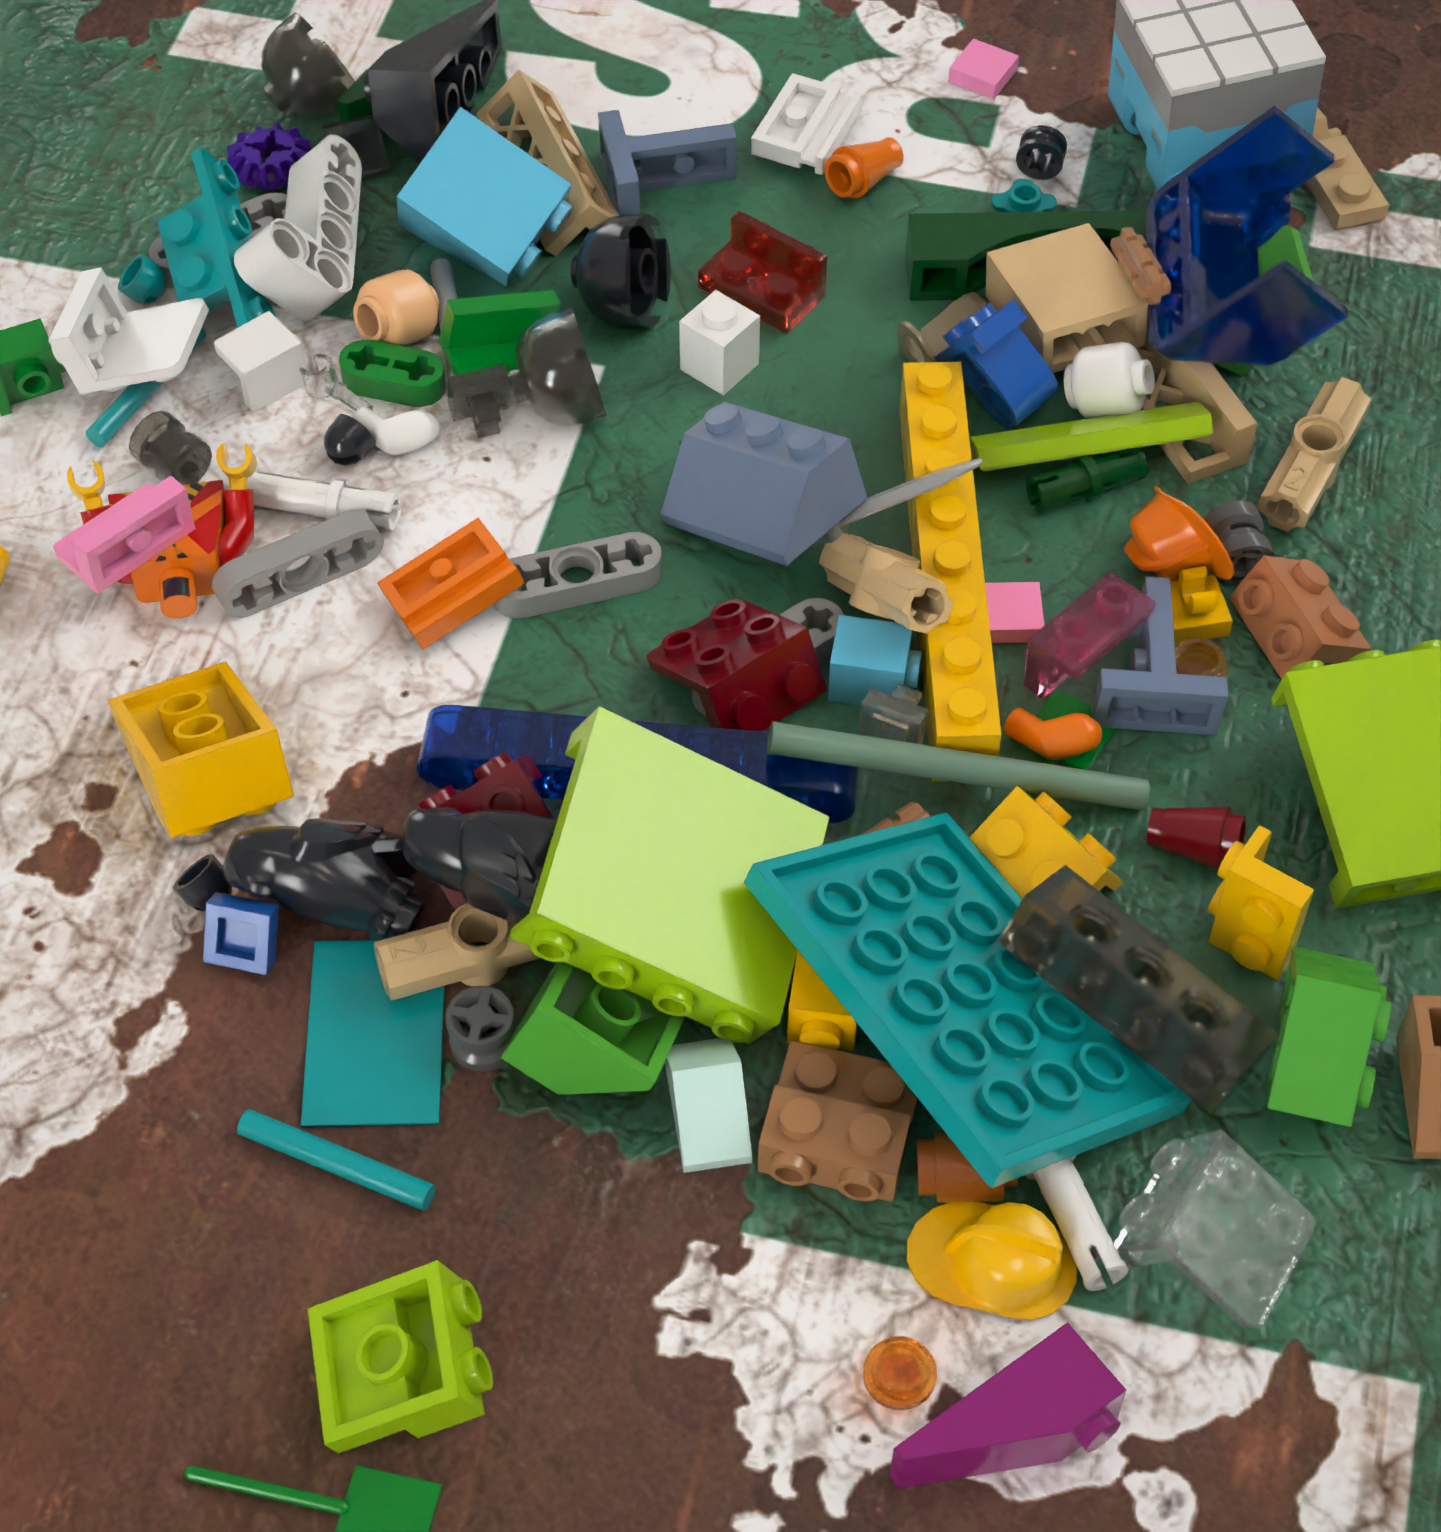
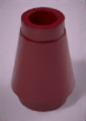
[1147,806,1246,870]

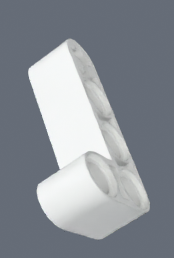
[234,135,362,321]

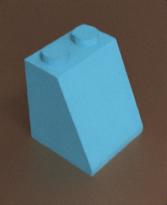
[397,107,573,287]

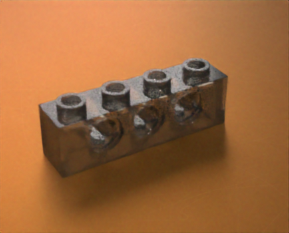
[998,865,1280,1115]

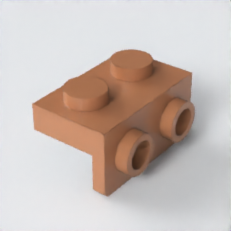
[1230,555,1372,679]

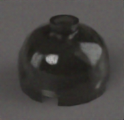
[261,12,355,122]
[507,307,607,427]

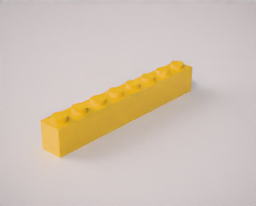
[899,362,1001,781]

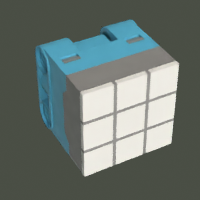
[1107,0,1326,208]

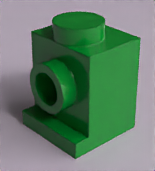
[0,318,66,416]

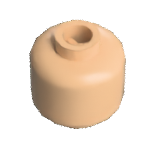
[353,270,439,346]

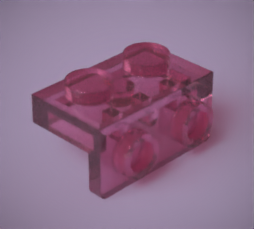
[1023,571,1155,699]

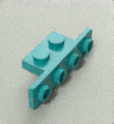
[157,147,276,328]

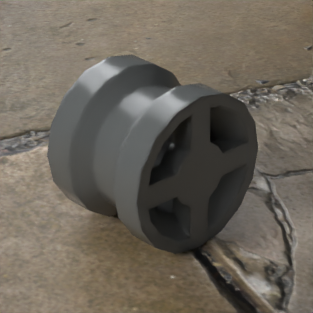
[446,986,516,1072]

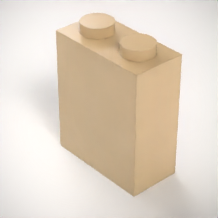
[986,223,1148,373]

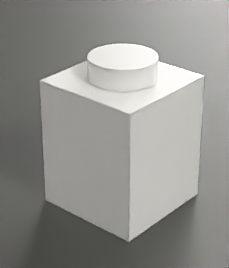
[679,290,760,396]

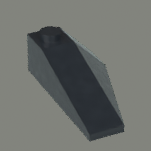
[364,0,502,164]

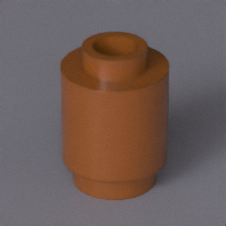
[917,1131,1018,1203]

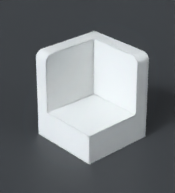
[214,311,308,412]

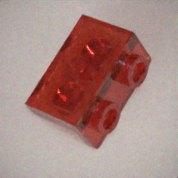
[698,211,827,334]

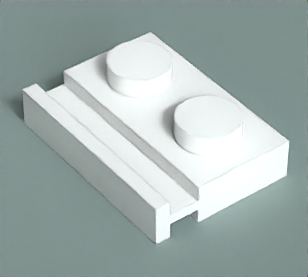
[751,73,863,175]

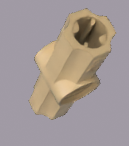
[1258,377,1371,532]
[819,533,953,634]
[374,903,540,1001]

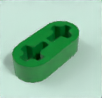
[339,340,446,407]

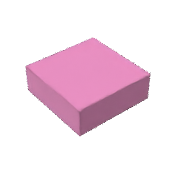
[948,38,1019,99]
[985,582,1045,643]

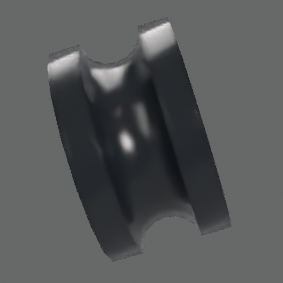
[1016,125,1068,180]

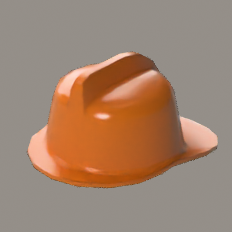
[1124,485,1235,582]

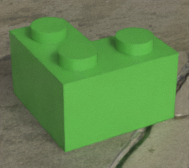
[1266,946,1391,1127]

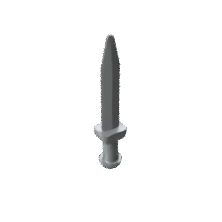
[818,458,983,542]

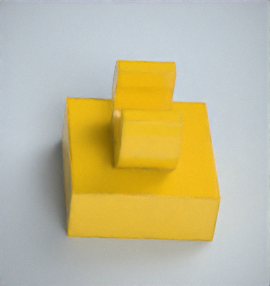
[1170,566,1233,644]

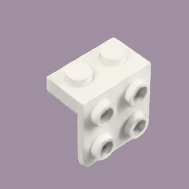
[48,267,209,394]

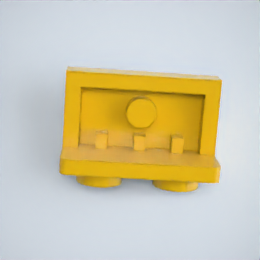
[969,786,1123,933]
[1207,825,1314,980]

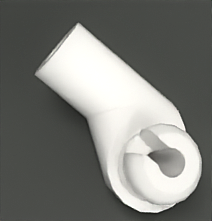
[352,407,440,456]

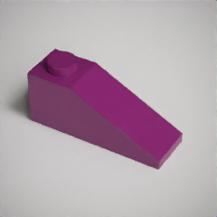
[889,1322,1126,1488]

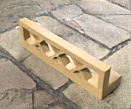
[476,70,619,256]
[1137,298,1258,484]

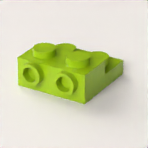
[307,1260,493,1454]

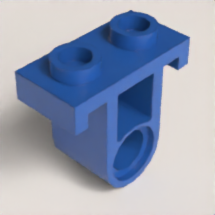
[934,300,1058,429]

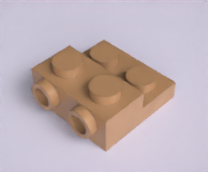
[758,1040,918,1202]

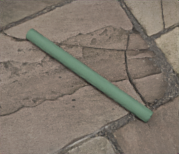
[767,721,1150,811]

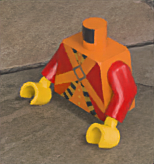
[67,443,257,619]

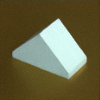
[664,1038,752,1173]

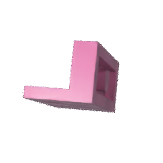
[53,476,196,594]

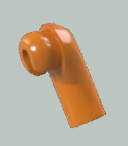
[1004,707,1102,761]

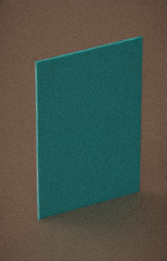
[301,940,445,1127]

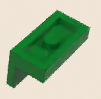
[439,289,567,388]

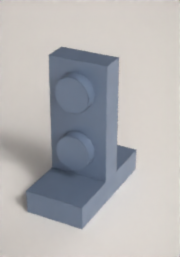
[598,110,737,216]
[1091,576,1229,736]

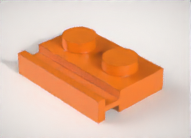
[377,517,525,650]

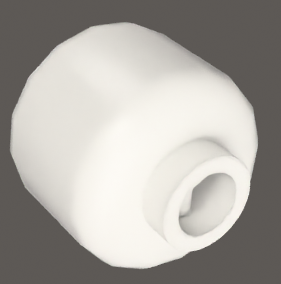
[1064,342,1154,419]

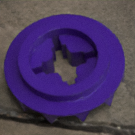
[227,122,311,190]

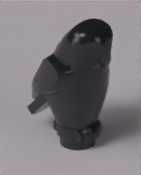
[403,807,558,924]
[222,818,427,942]

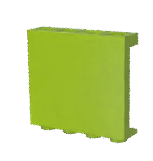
[1271,640,1441,909]
[509,706,829,1044]

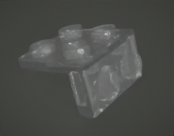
[1113,1129,1315,1328]

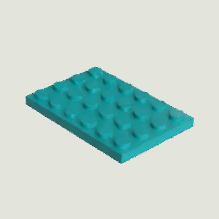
[744,812,1195,1188]

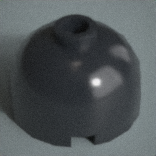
[570,214,671,328]

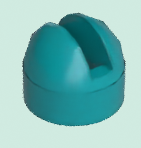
[118,254,167,304]

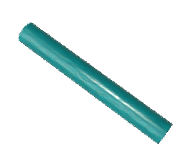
[86,328,206,447]
[237,1109,436,1211]

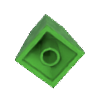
[501,962,685,1095]

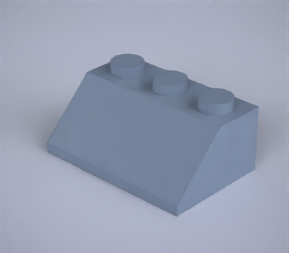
[660,402,867,566]

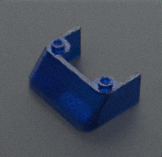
[1146,105,1348,366]

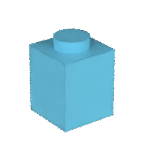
[828,615,922,711]

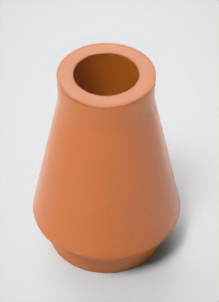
[825,137,904,199]

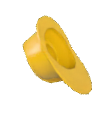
[907,1202,1077,1321]

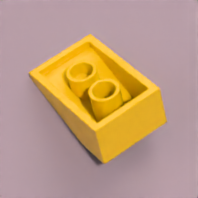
[107,661,294,839]

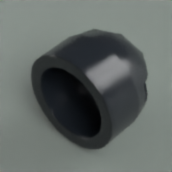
[324,414,375,466]
[173,854,232,911]

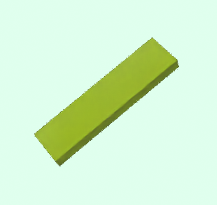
[970,401,1213,471]

